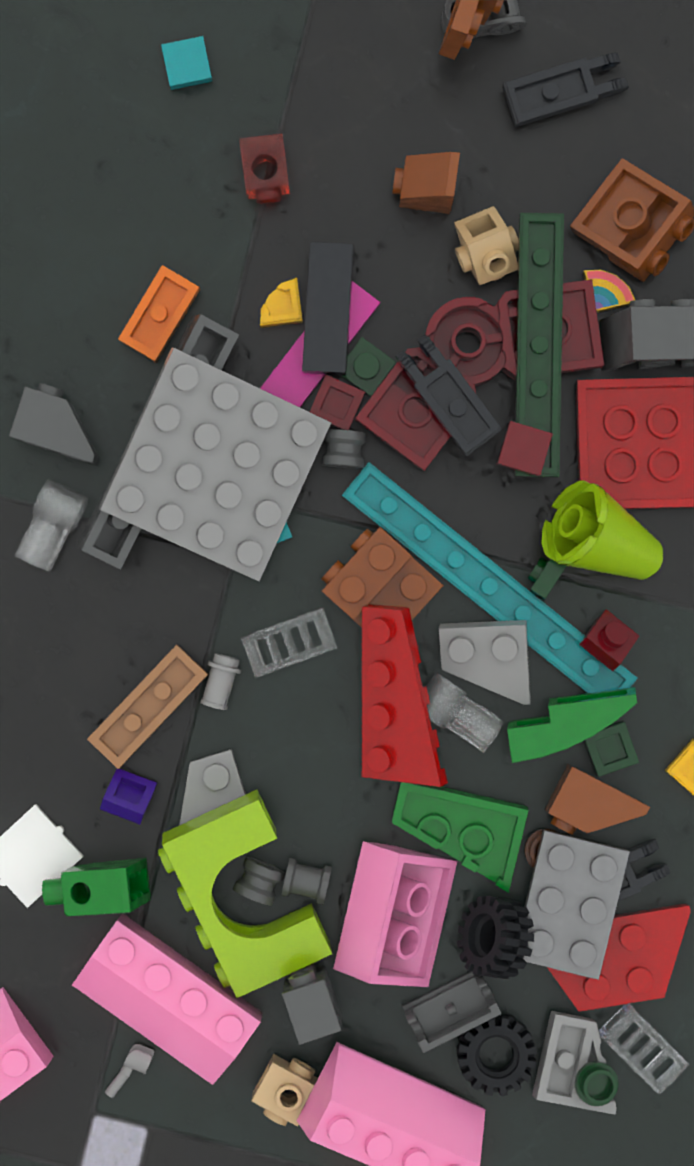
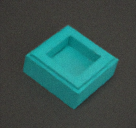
[161,36,213,90]

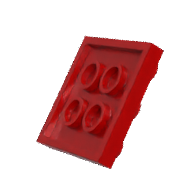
[575,377,694,509]

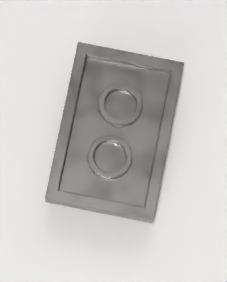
[523,829,630,980]

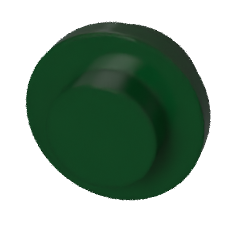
[575,1061,619,1106]

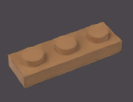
[87,645,209,769]

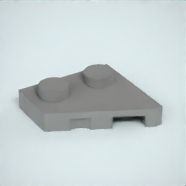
[439,620,531,705]
[179,749,246,825]
[532,1011,617,1115]

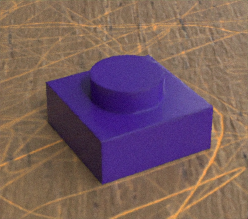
[100,769,157,825]

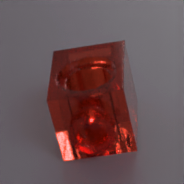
[239,133,290,204]

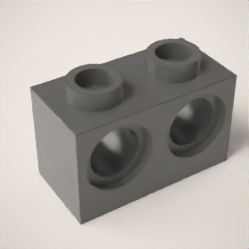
[282,963,342,1045]

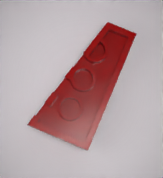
[362,604,448,787]

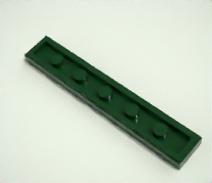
[514,213,564,478]

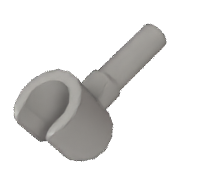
[105,1044,155,1098]

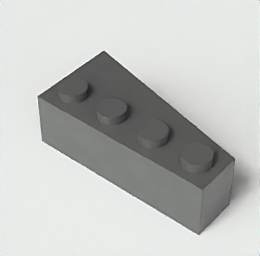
[599,299,694,371]

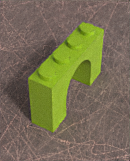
[158,790,332,998]

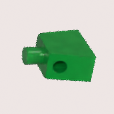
[42,857,151,916]

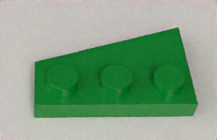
[392,782,529,893]

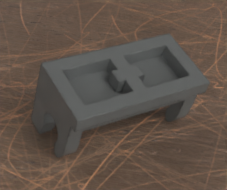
[402,971,502,1053]

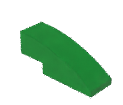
[507,687,637,763]

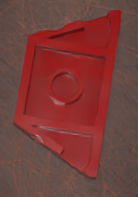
[547,903,691,1012]

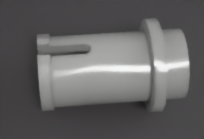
[200,653,242,710]

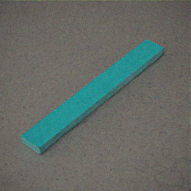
[342,462,638,693]

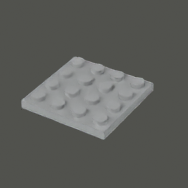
[98,348,331,581]

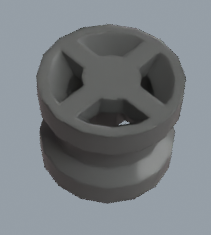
[321,429,367,469]
[233,857,286,906]

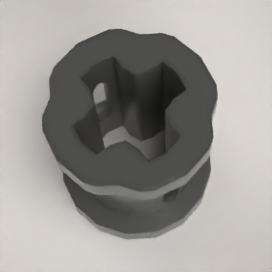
[281,858,332,905]

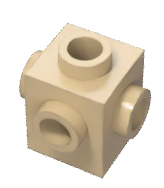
[454,206,519,285]
[251,1054,318,1127]

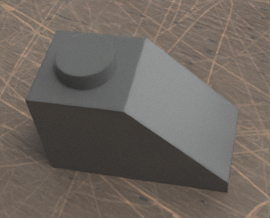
[9,383,100,466]

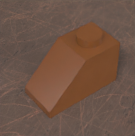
[392,152,460,214]
[544,764,650,835]

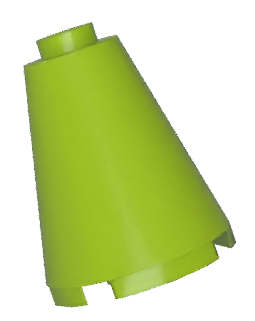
[541,481,663,580]

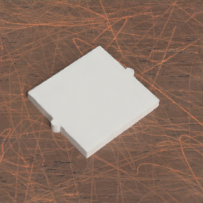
[0,804,84,908]

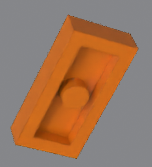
[118,265,200,363]

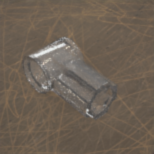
[15,479,89,572]
[426,672,504,753]

